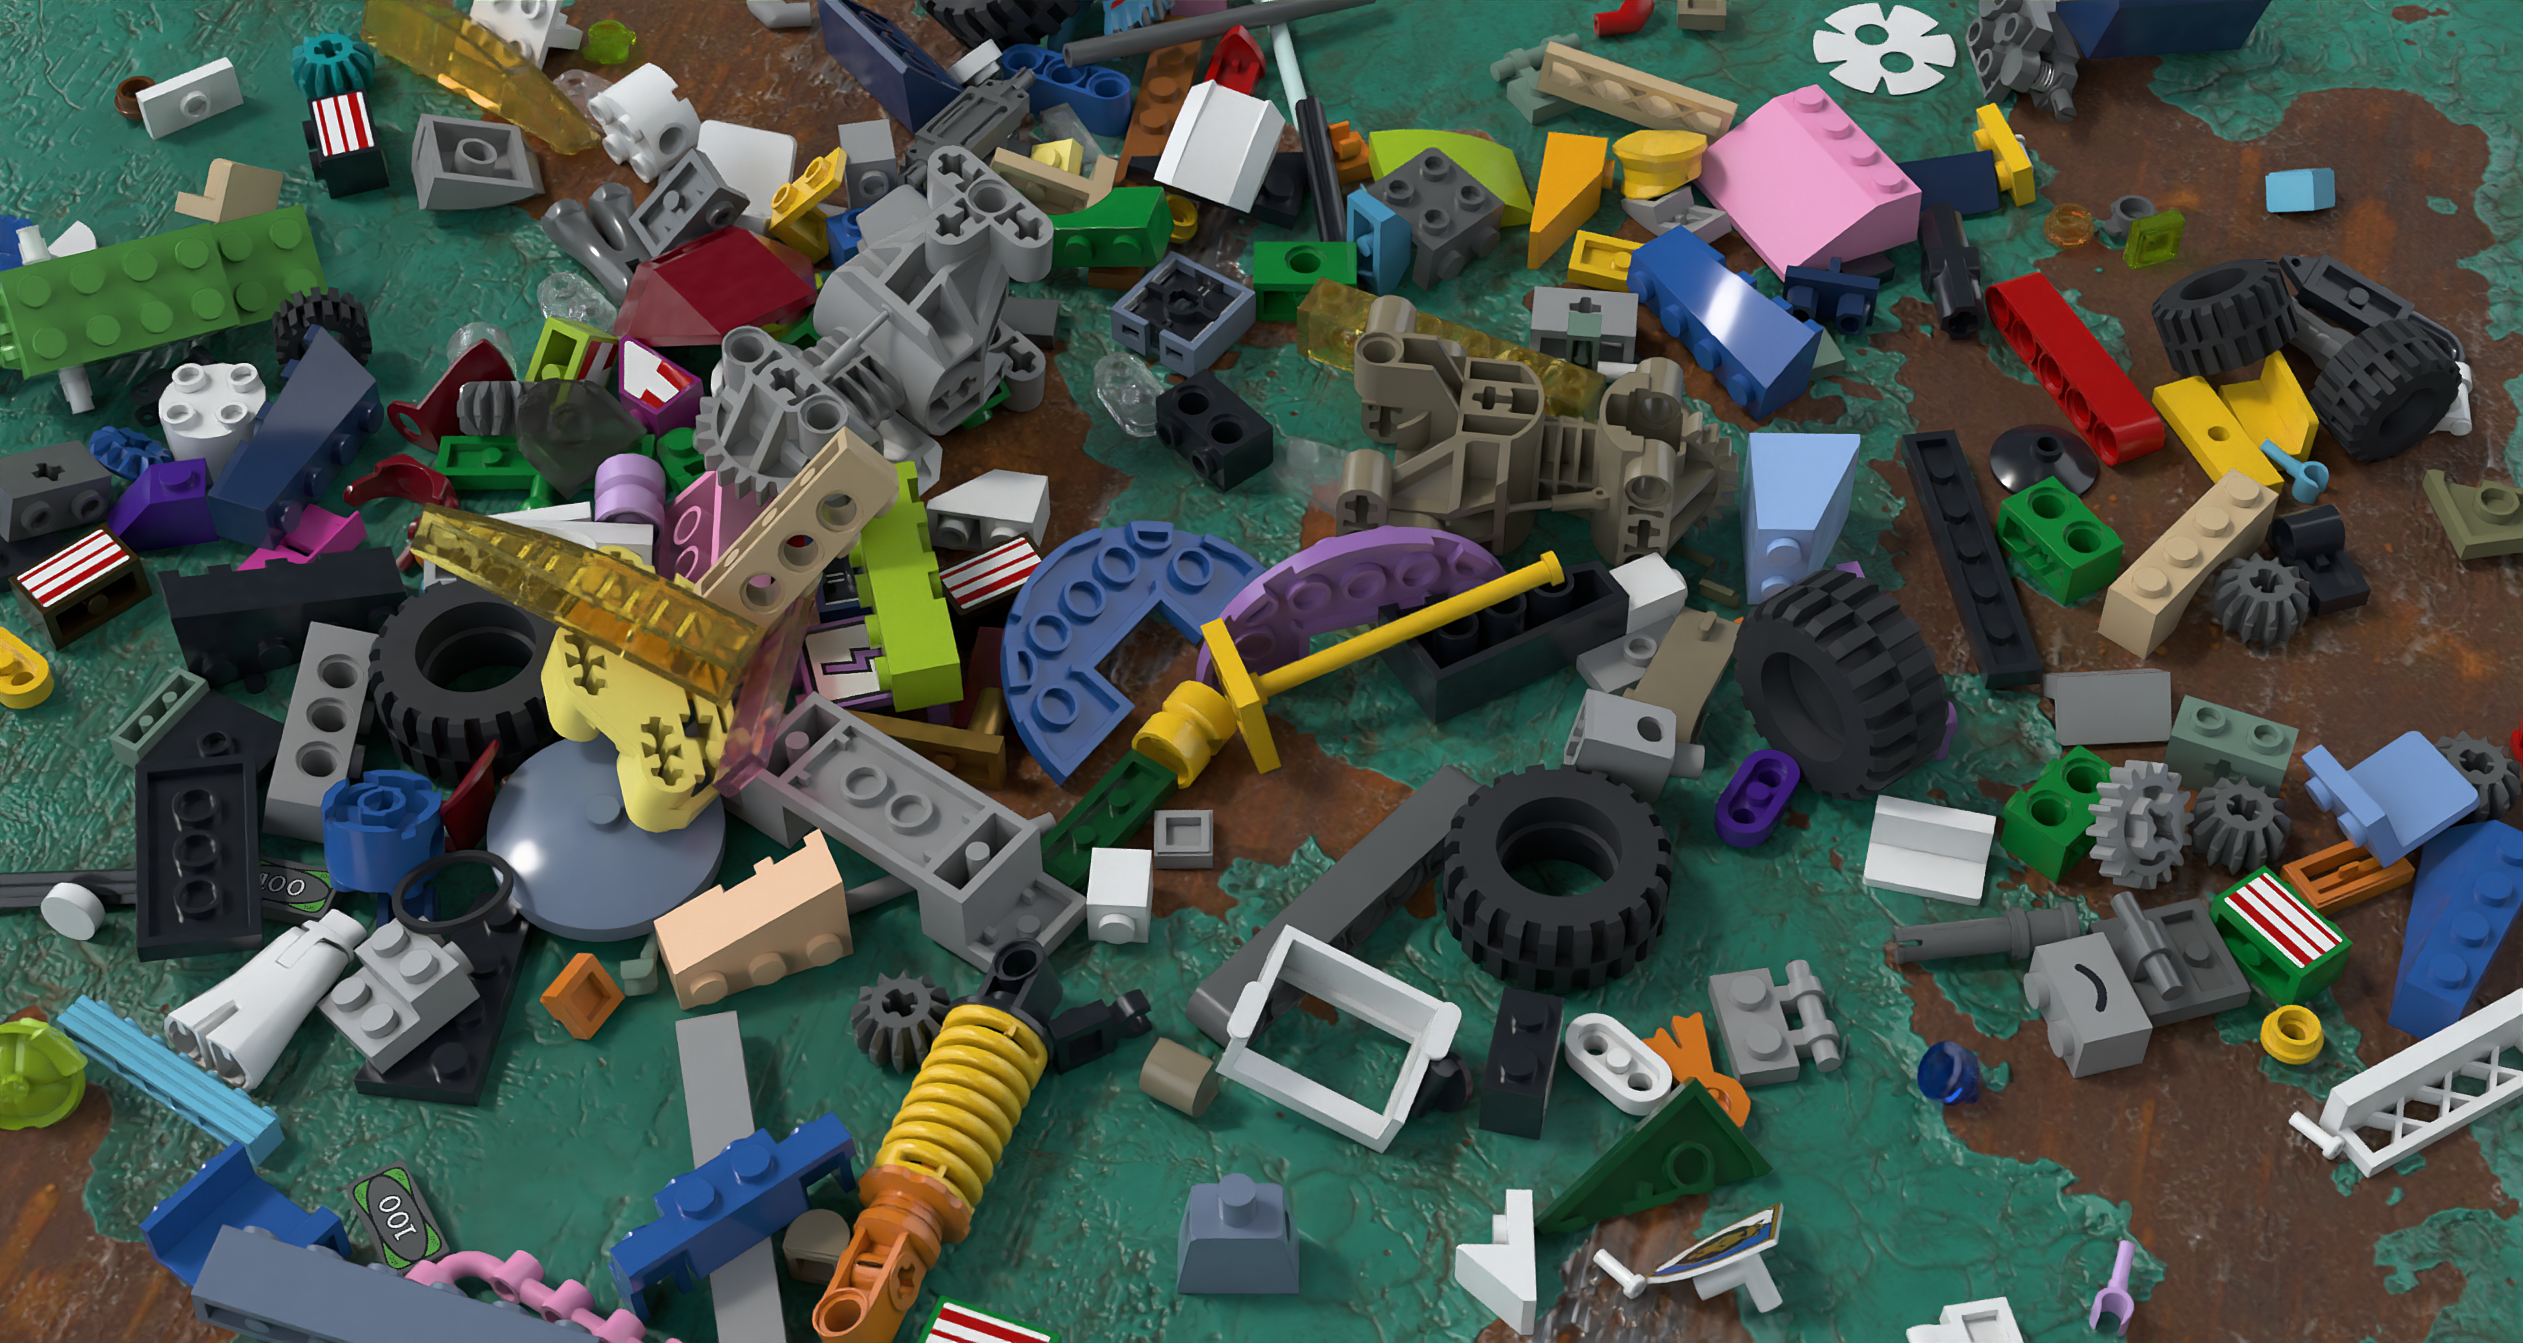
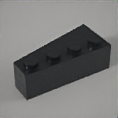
[1378,560,1630,725]

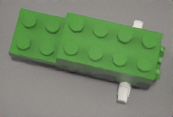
[0,204,328,414]

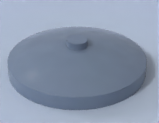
[487,731,726,942]

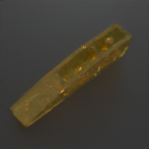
[360,0,602,155]

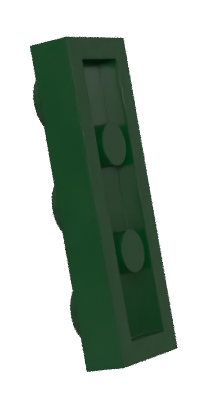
[1040,748,1178,893]

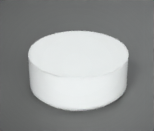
[41,883,106,940]

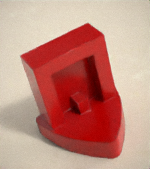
[1204,25,1267,97]

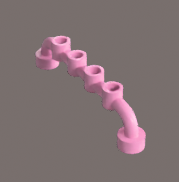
[405,1250,683,1343]

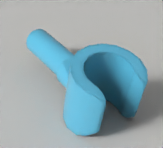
[2259,438,2329,505]

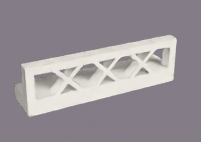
[2318,987,2523,1178]

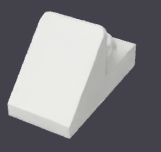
[1455,1190,1537,1335]

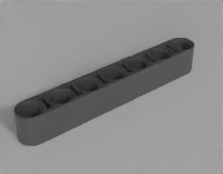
[1185,765,1483,1049]

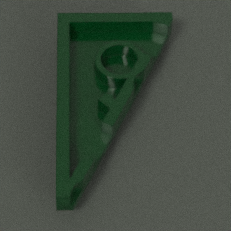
[1533,1076,1773,1237]

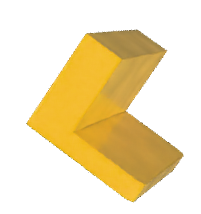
[2218,350,2319,471]

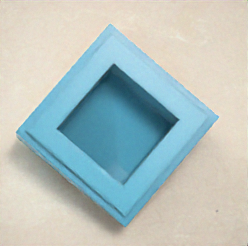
[2266,168,2335,212]

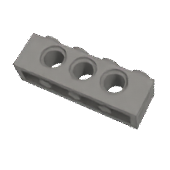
[262,621,379,844]

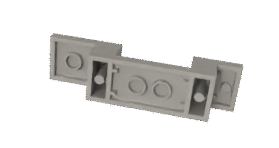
[684,684,1087,973]

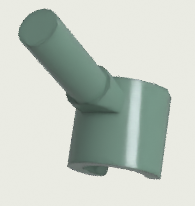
[620,931,659,997]

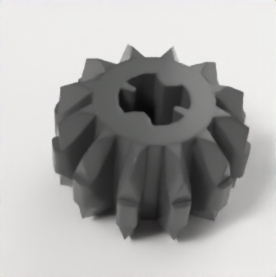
[457,381,549,436]
[2212,552,2310,647]
[2434,730,2522,827]
[2187,776,2291,876]
[850,968,951,1075]

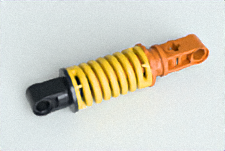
[812,938,1063,1343]

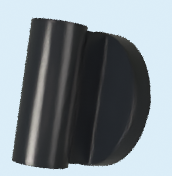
[1409,1051,1473,1118]

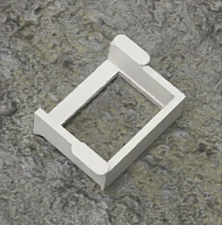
[1215,924,1462,1154]

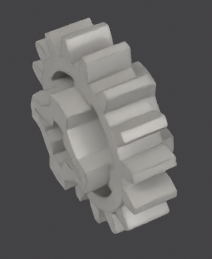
[2086,760,2194,890]

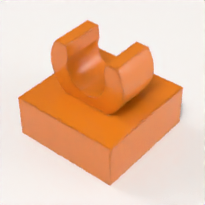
[1328,121,1373,186]
[539,953,625,1040]

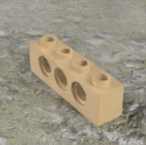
[694,425,900,650]

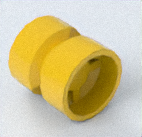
[1132,680,1237,789]

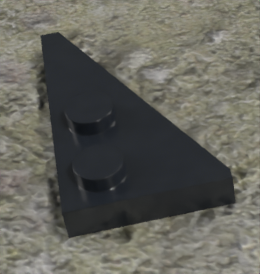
[1125,152,1308,230]

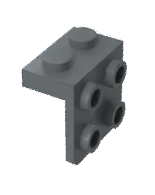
[1367,147,1505,291]

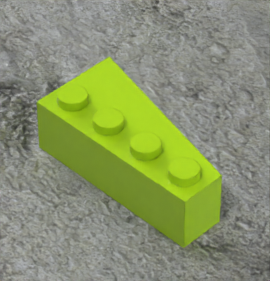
[848,460,964,713]

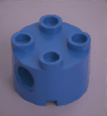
[321,770,446,899]

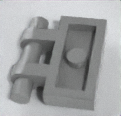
[1708,960,1841,1088]

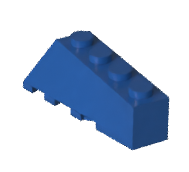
[1626,224,1824,421]
[2388,820,2523,1040]

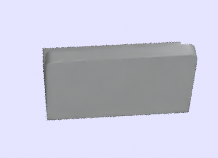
[2043,668,2172,746]

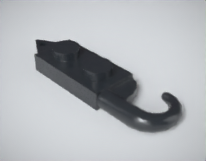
[2278,253,2466,363]

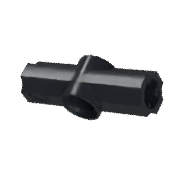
[1917,202,1987,339]

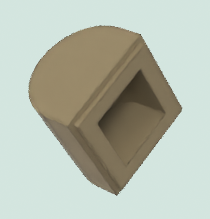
[1139,1037,1218,1118]
[782,1209,851,1285]

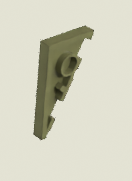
[2422,469,2523,560]

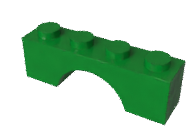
[1016,187,1175,268]

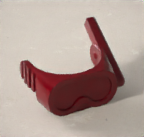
[343,454,461,574]

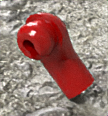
[1593,0,1655,37]

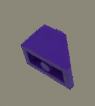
[108,458,220,553]

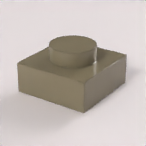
[1677,0,1726,31]

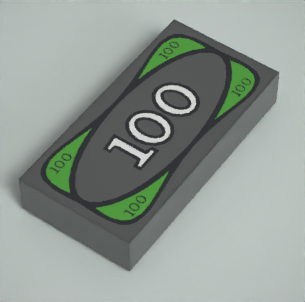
[261,855,346,926]
[344,1158,452,1276]

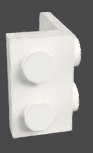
[697,120,797,238]

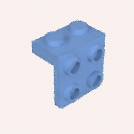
[2301,731,2480,869]

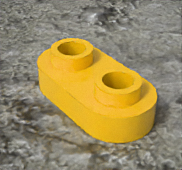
[0,627,54,709]

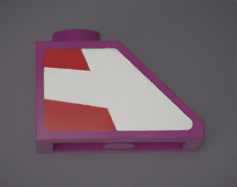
[619,334,705,445]

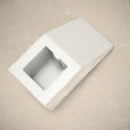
[926,469,1050,552]

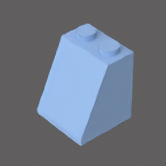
[1739,433,1860,604]

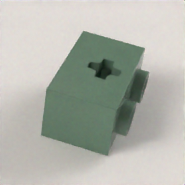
[2163,695,2299,798]

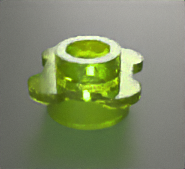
[583,20,636,64]

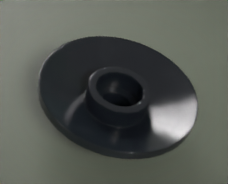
[1989,424,2097,498]

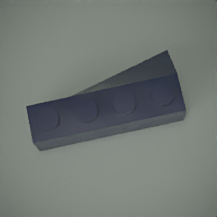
[207,324,384,551]

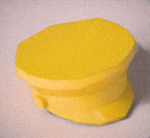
[1612,130,1708,200]

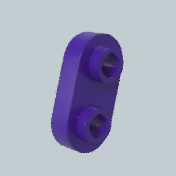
[1714,749,1800,848]

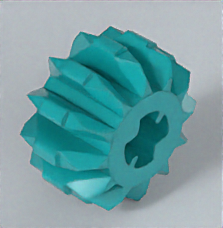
[291,28,375,99]

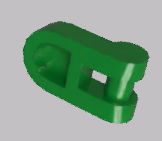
[656,427,707,496]

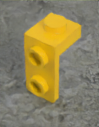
[768,147,848,264]

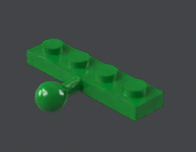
[435,435,657,512]

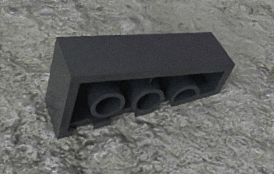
[157,546,408,689]

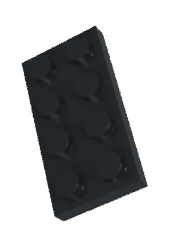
[135,753,264,963]

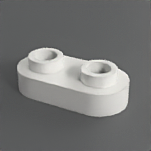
[947,39,1003,87]
[1564,1013,1672,1115]

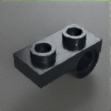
[2265,504,2371,617]

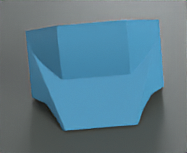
[1347,184,1412,298]

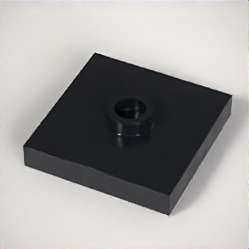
[136,690,285,790]

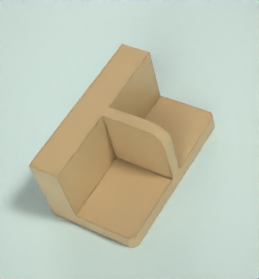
[174,158,283,223]

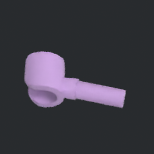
[2089,1241,2136,1337]

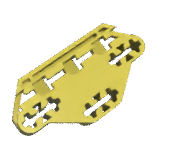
[541,545,745,833]

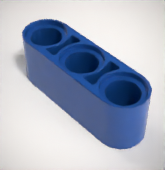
[1001,44,1132,137]

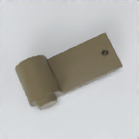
[1622,606,1740,744]

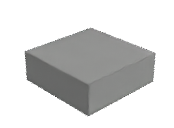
[1154,810,1213,869]

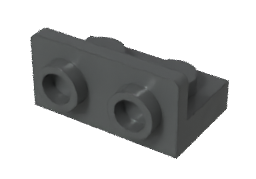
[628,147,750,258]

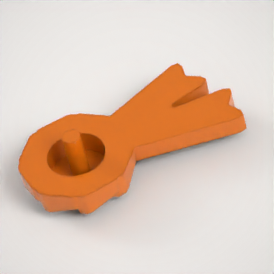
[1641,1012,1751,1131]

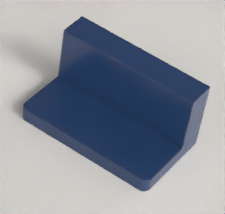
[1896,150,1999,215]

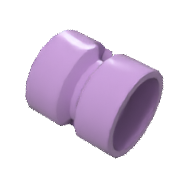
[593,453,666,551]

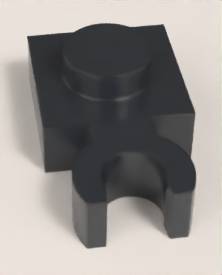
[1046,989,1152,1075]

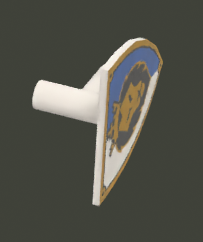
[1644,1202,1784,1312]

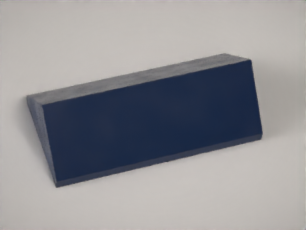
[817,0,966,134]
[2056,0,2272,59]

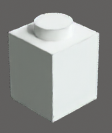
[1609,552,1688,635]
[1086,848,1153,944]

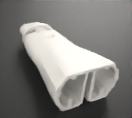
[164,909,367,1093]

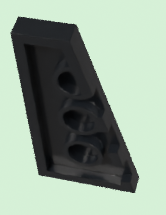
[353,892,537,1107]

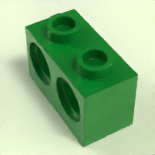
[1994,476,2124,606]
[2000,744,2113,884]

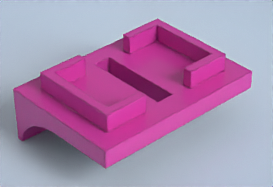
[235,503,367,571]

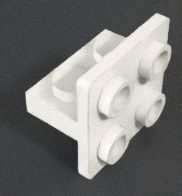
[461,0,583,81]

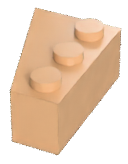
[654,828,854,1011]

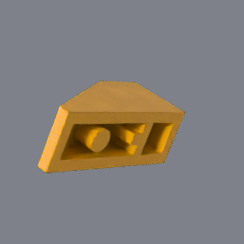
[1527,132,1615,270]

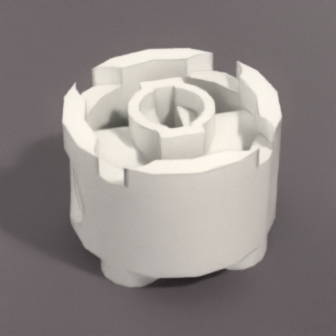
[588,63,701,183]
[159,363,270,483]

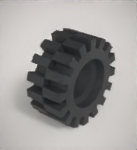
[271,287,373,369]

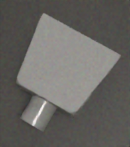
[1563,689,1705,803]

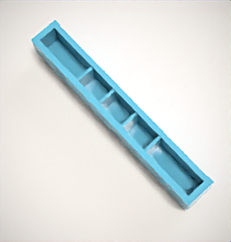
[56,995,285,1166]

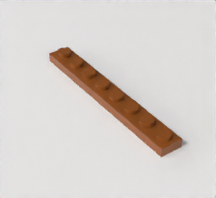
[1088,15,1207,291]

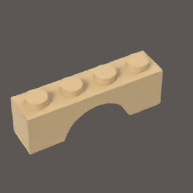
[2098,468,2279,660]

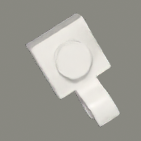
[1906,1297,2024,1343]

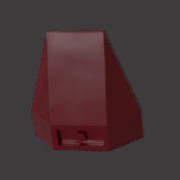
[611,224,818,347]

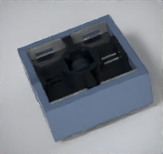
[1110,251,1256,378]

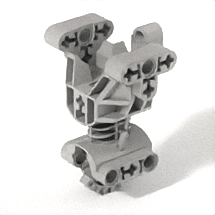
[696,145,1054,508]

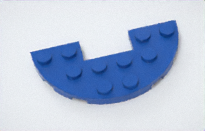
[1000,521,1267,787]

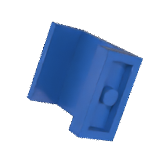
[139,1140,353,1341]

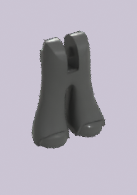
[541,182,653,308]

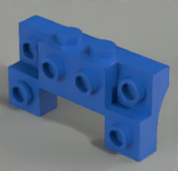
[608,1111,857,1323]

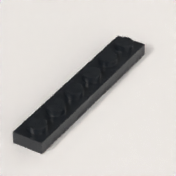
[1900,429,2043,690]

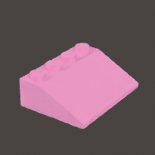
[1691,84,1922,282]

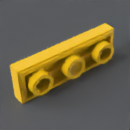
[2151,376,2284,494]

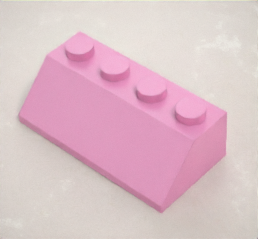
[653,471,775,679]

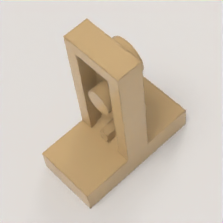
[989,147,1118,215]

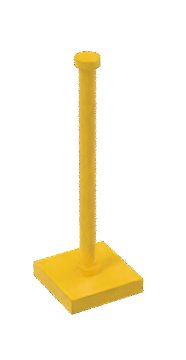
[1200,550,1565,775]

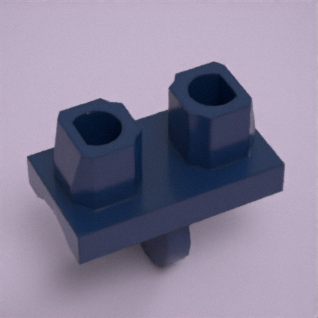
[1782,256,1880,337]

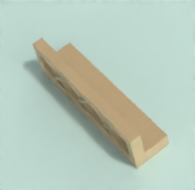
[1536,41,1738,147]

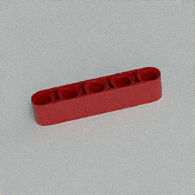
[1985,271,2165,467]

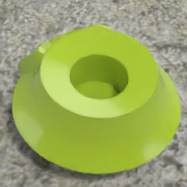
[0,1018,88,1130]

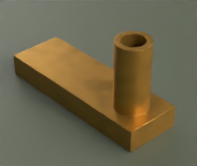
[844,687,1009,790]

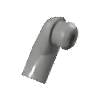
[746,0,812,29]

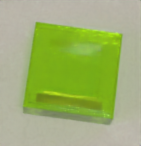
[2123,209,2186,270]

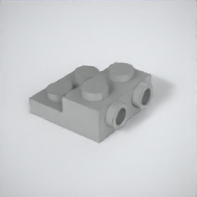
[316,916,480,1074]

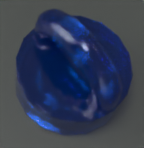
[1917,1041,1980,1106]

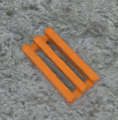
[2279,840,2415,917]

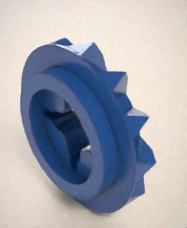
[88,426,174,482]

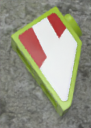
[524,316,620,434]

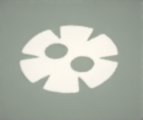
[1813,3,1956,95]

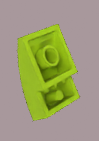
[1368,129,1534,227]

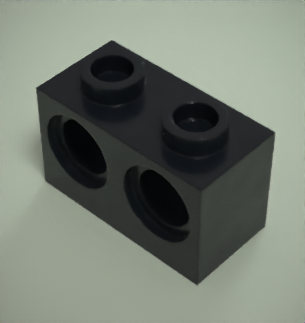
[1155,369,1273,493]

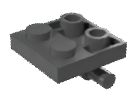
[2086,891,2252,1028]

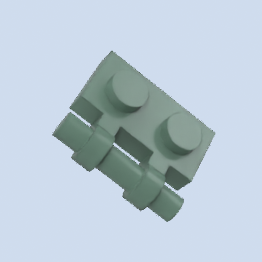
[1490,33,1592,125]

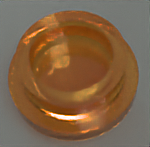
[2043,203,2095,249]

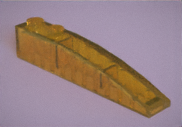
[409,503,767,709]

